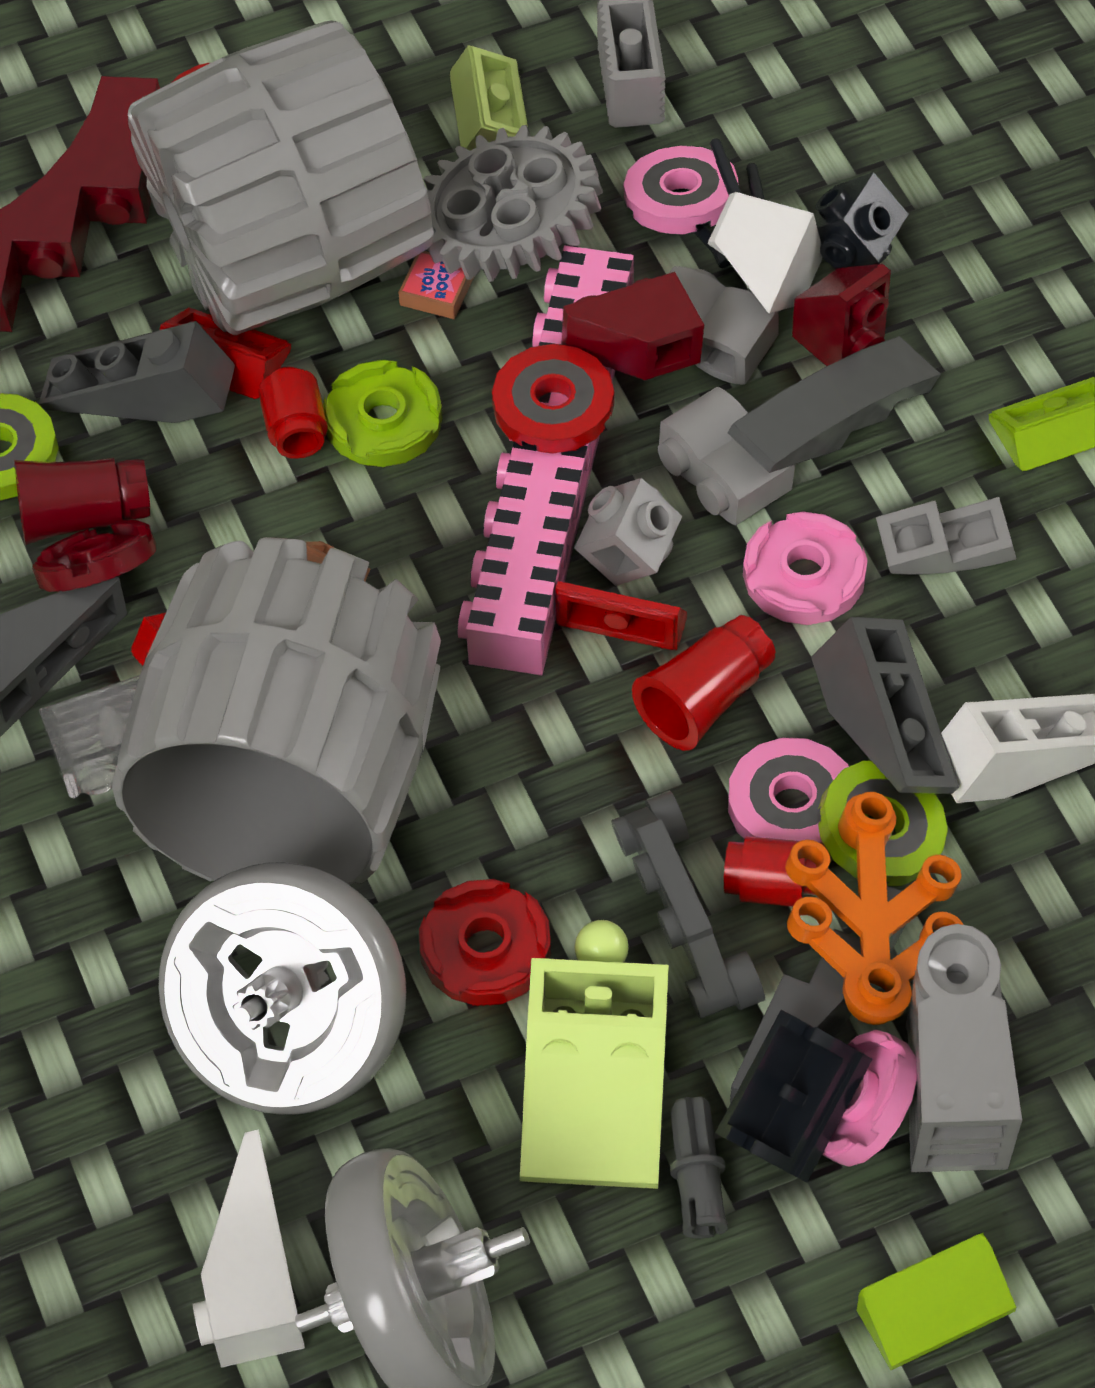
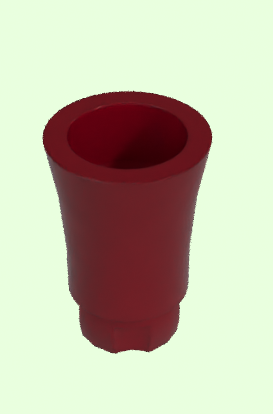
[14,458,151,545]

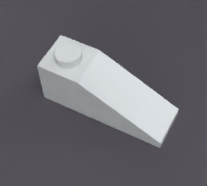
[941,694,1095,803]
[193,1129,305,1368]

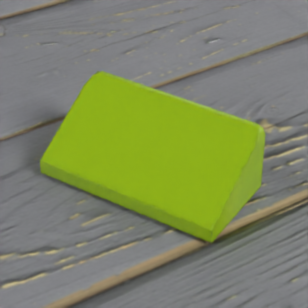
[988,377,1095,471]
[856,1233,1016,1370]

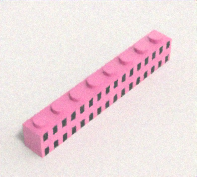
[458,245,634,676]

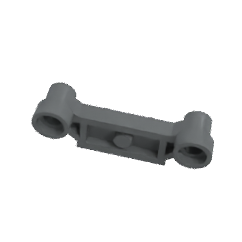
[611,790,765,1019]

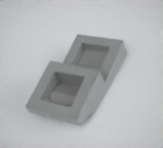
[876,497,1017,574]

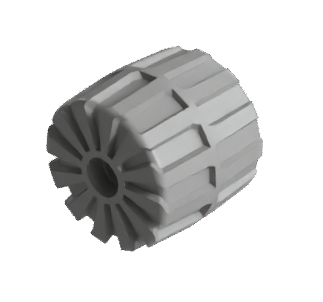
[128,20,434,335]
[112,537,441,885]

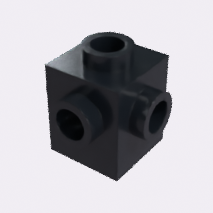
[814,172,909,270]

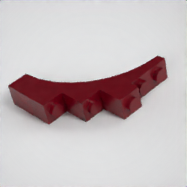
[0,76,160,332]

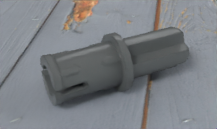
[670,1097,728,1239]

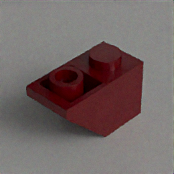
[792,264,891,366]
[561,272,704,380]

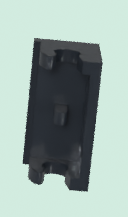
[715,1010,873,1183]

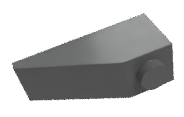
[0,577,127,737]
[811,617,959,794]

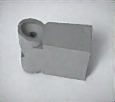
[905,924,1022,1172]

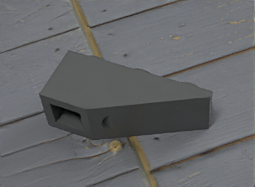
[39,321,235,423]

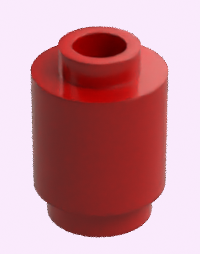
[258,367,328,459]
[724,836,817,907]

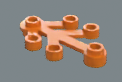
[785,792,963,1025]

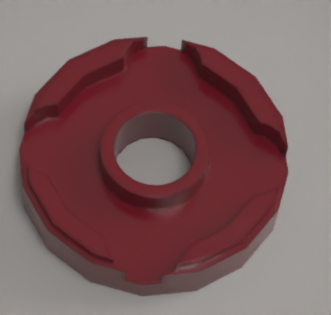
[32,520,156,592]

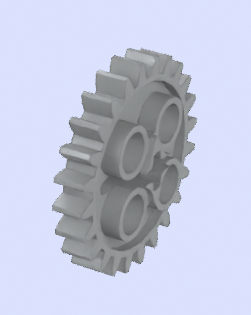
[424,125,603,282]

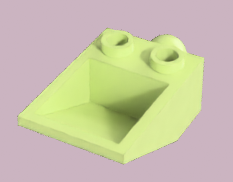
[520,920,669,1189]

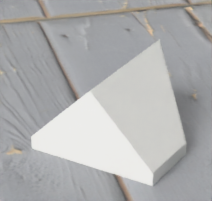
[707,192,823,314]

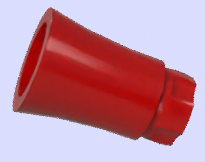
[632,615,776,751]

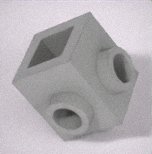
[574,478,682,586]

